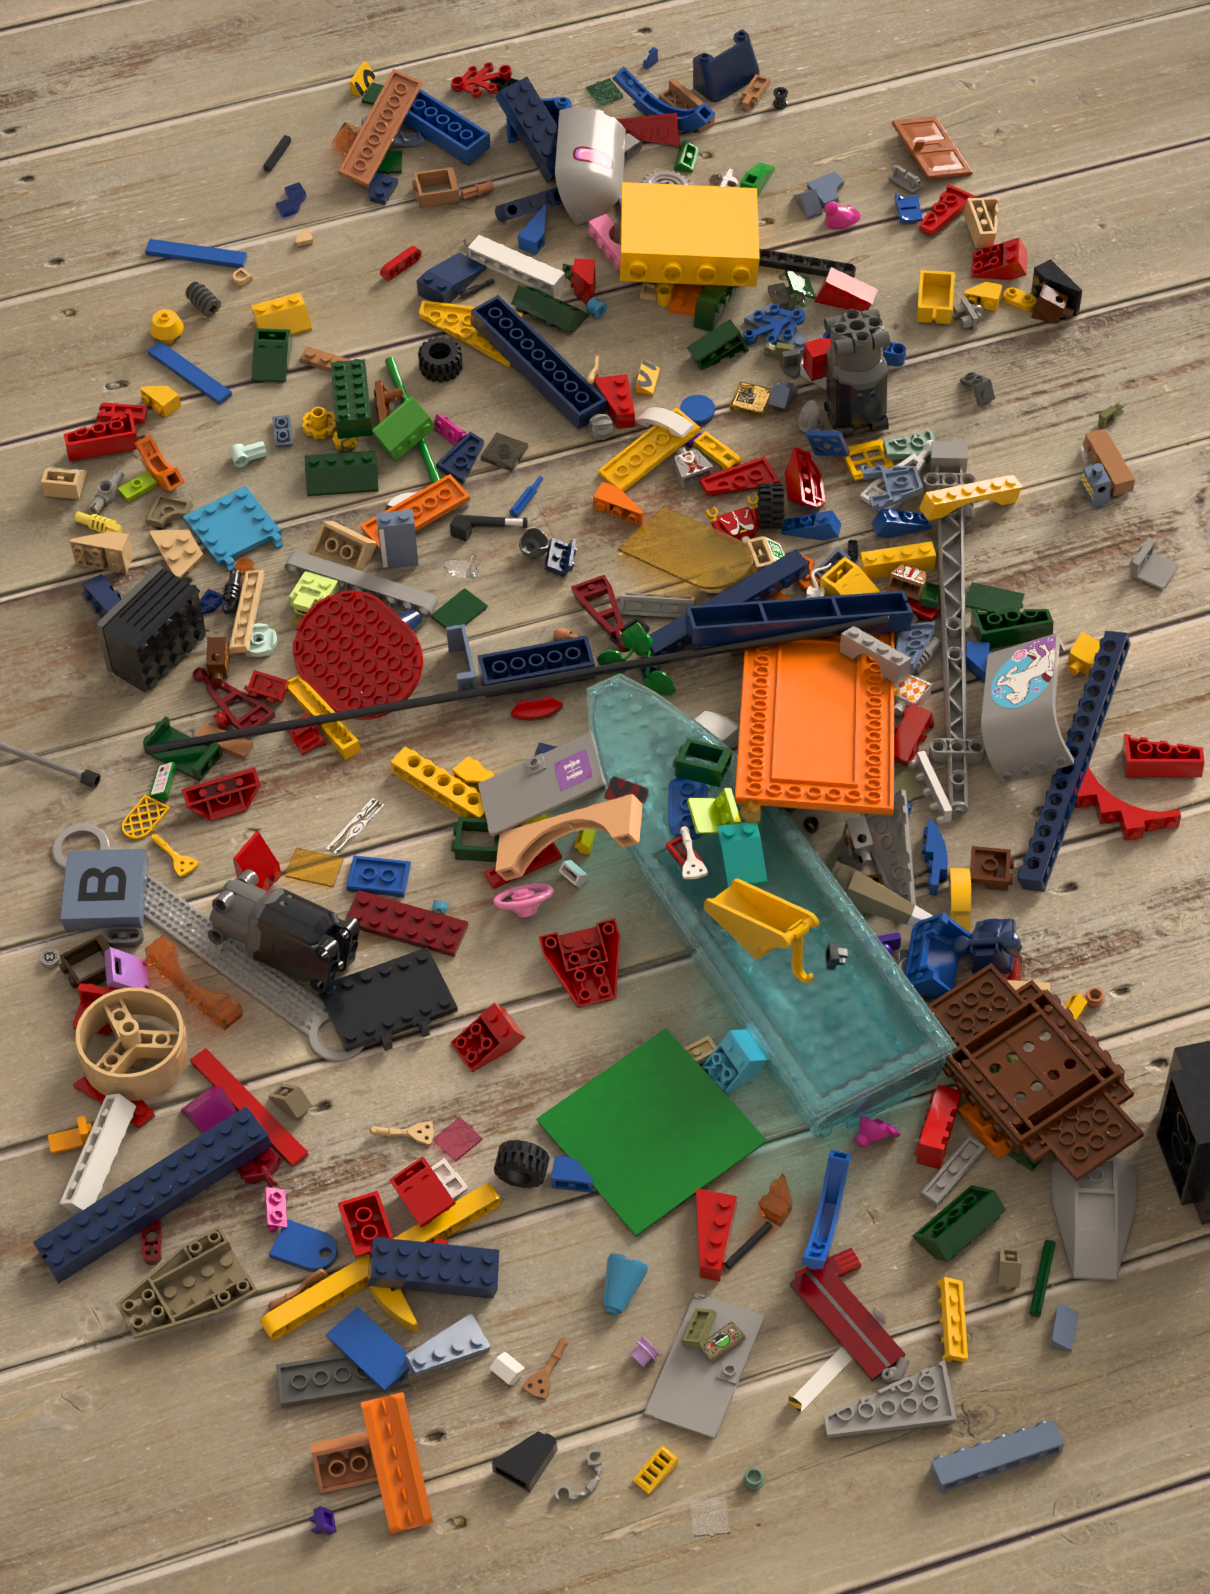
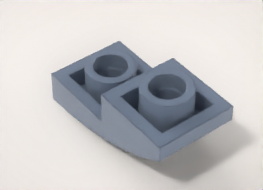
[272,415,293,447]

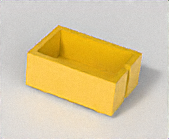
[916,270,955,324]

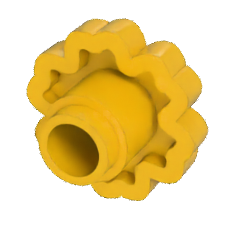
[302,407,336,439]

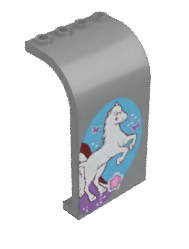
[981,633,1074,784]

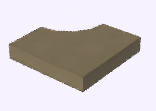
[146,494,193,528]

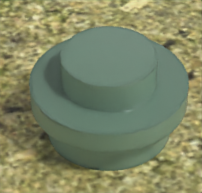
[743,1468,765,1490]

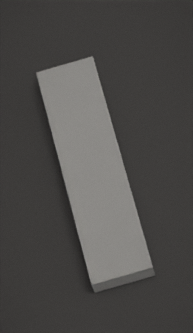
[920,1136,986,1208]

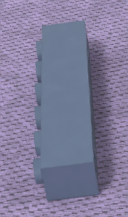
[930,1420,1064,1493]

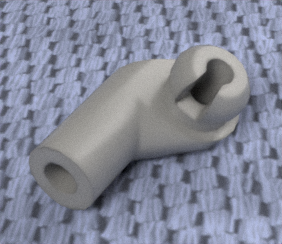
[881,1357,910,1382]

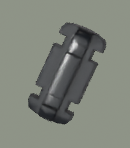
[848,540,858,561]

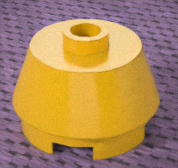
[149,309,184,344]

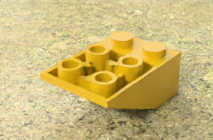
[820,557,880,596]

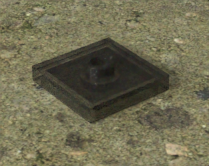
[480,432,528,472]

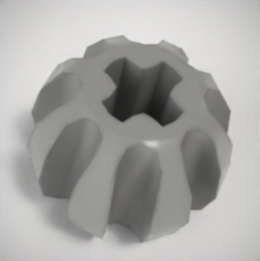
[589,414,613,440]

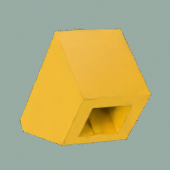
[964,282,1002,311]
[140,386,181,418]

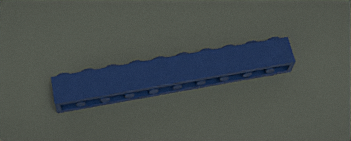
[649,549,809,657]

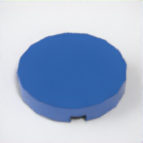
[680,395,715,425]

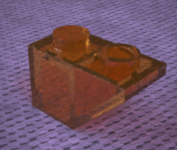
[758,1174,792,1227]

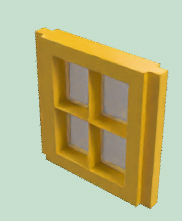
[842,439,894,482]

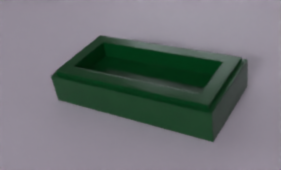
[919,582,940,609]

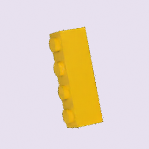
[860,541,936,579]

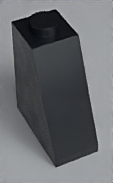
[492,1431,558,1493]

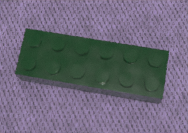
[330,359,373,439]

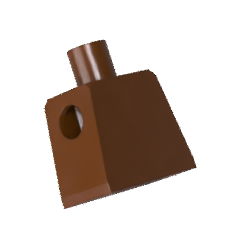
[1031,285,1075,324]

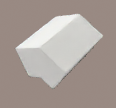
[559,860,588,888]
[489,1352,525,1385]

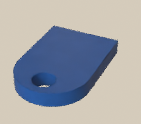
[269,1219,338,1272]

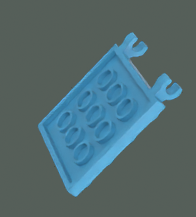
[183,486,283,572]

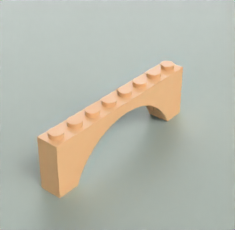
[495,794,643,881]

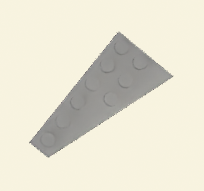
[823,1360,957,1438]

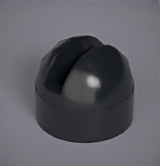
[803,817,819,834]

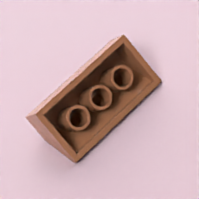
[310,1431,378,1494]

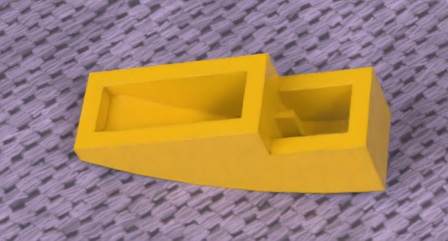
[369,1286,419,1334]

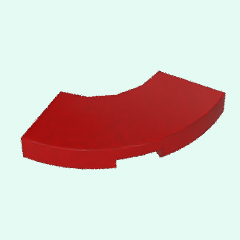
[511,695,563,721]

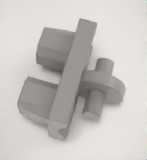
[953,297,984,331]

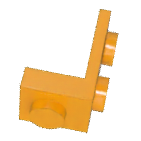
[48,1116,92,1154]

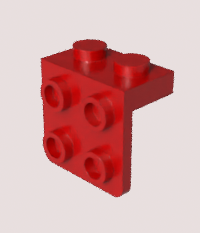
[72,983,118,1035]

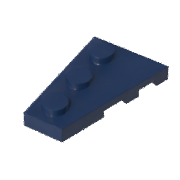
[436,432,484,484]

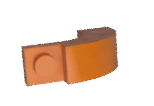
[134,435,185,491]

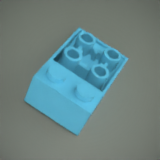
[702,1029,767,1096]

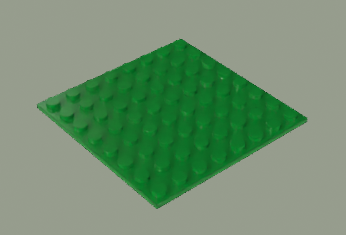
[536,1028,767,1237]

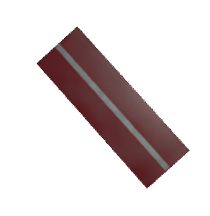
[790,1262,906,1381]

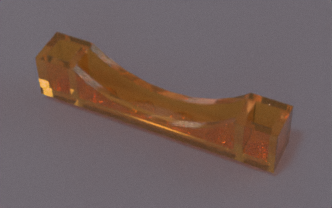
[145,935,243,1030]

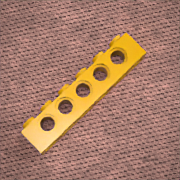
[390,747,486,819]

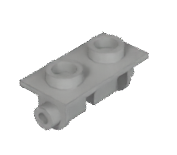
[888,165,924,194]

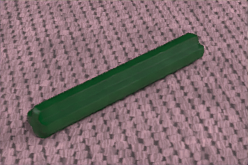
[1029,1240,1056,1317]

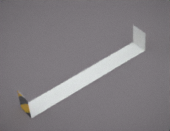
[788,1306,887,1412]

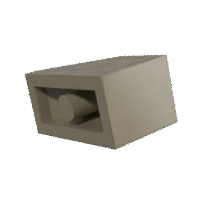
[268,1084,312,1119]
[998,1248,1022,1290]

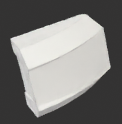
[688,711,739,748]

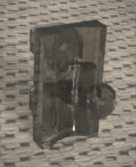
[709,169,739,187]

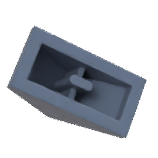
[793,189,822,219]

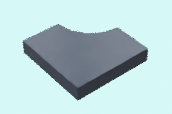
[807,171,844,207]

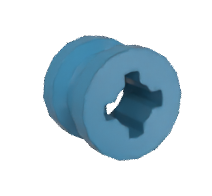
[586,297,607,319]

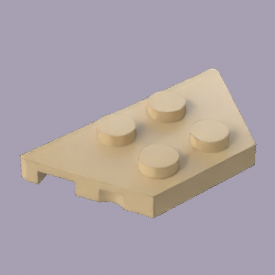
[149,530,204,578]

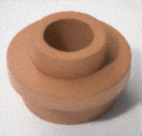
[1085,987,1105,1007]

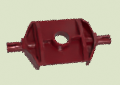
[236,1148,281,1188]

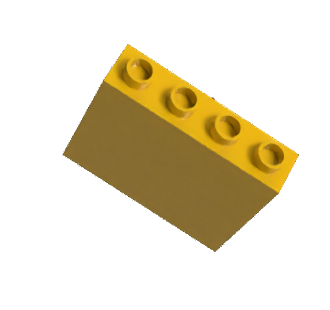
[620,182,760,287]

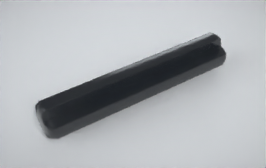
[263,135,291,172]

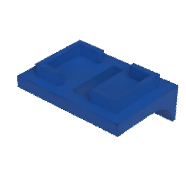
[894,192,923,223]

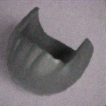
[519,527,550,559]

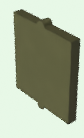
[894,769,924,803]

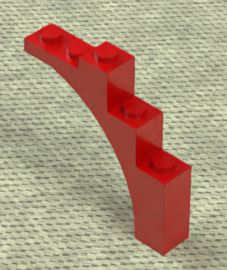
[1070,766,1181,840]

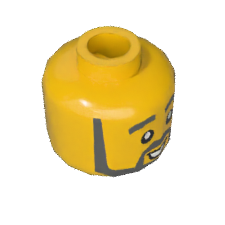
[332,431,359,452]

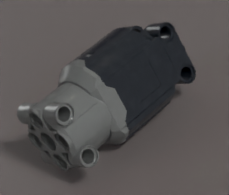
[824,309,891,438]
[208,869,360,993]

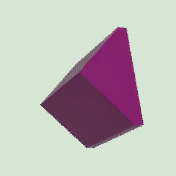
[180,1086,237,1134]

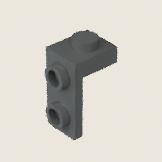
[960,372,995,405]

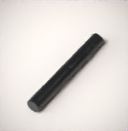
[724,1222,773,1269]

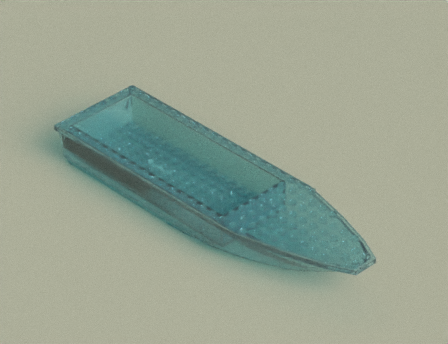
[587,673,957,1139]

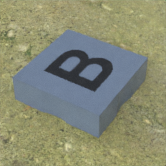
[60,849,149,930]

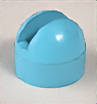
[432,900,449,914]

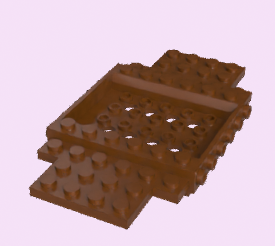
[926,963,1144,1182]

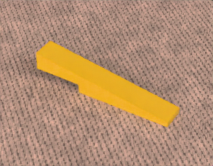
[287,674,361,760]

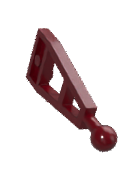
[571,575,631,653]
[192,667,275,738]

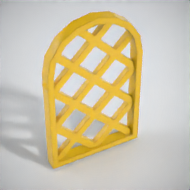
[122,795,170,840]

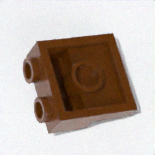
[970,846,1014,891]

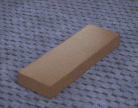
[195,723,254,760]

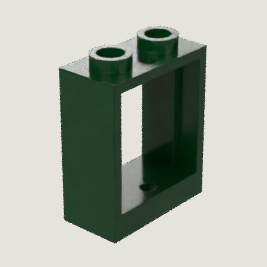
[673,738,732,787]
[451,817,500,862]

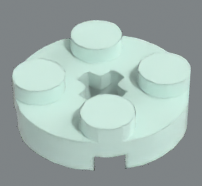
[245,623,278,657]

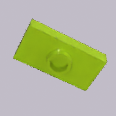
[118,471,158,503]

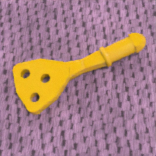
[151,834,199,878]

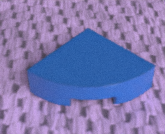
[643,47,658,69]

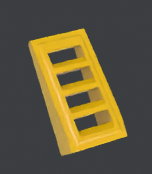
[633,1445,678,1495]

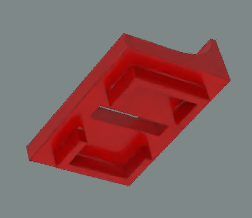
[287,713,327,755]

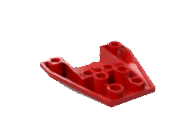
[538,918,620,1008]

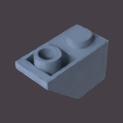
[768,381,798,409]

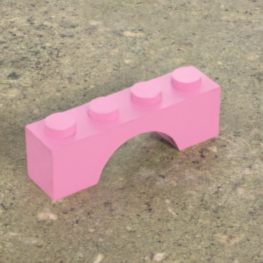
[588,214,620,272]

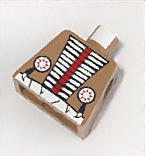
[887,565,926,600]

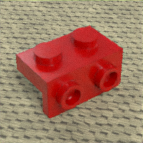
[244,670,289,704]

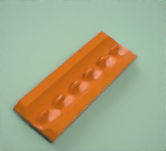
[360,1392,433,1534]

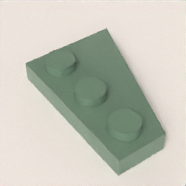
[883,429,935,460]

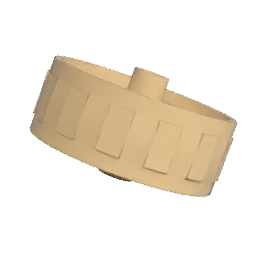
[76,988,188,1101]

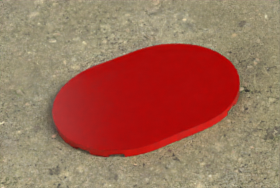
[292,590,423,720]

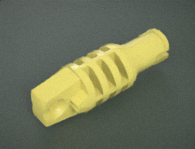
[74,511,123,533]

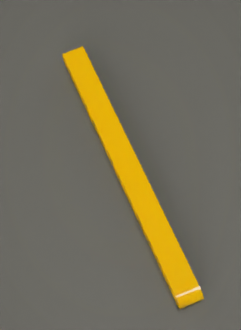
[260,1183,502,1340]

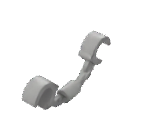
[555,1449,603,1503]

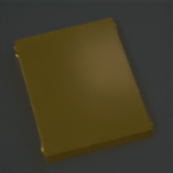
[285,848,344,888]

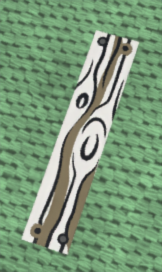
[326,798,384,855]

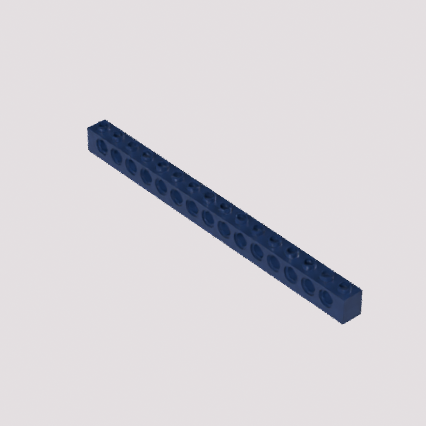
[1017,631,1131,892]

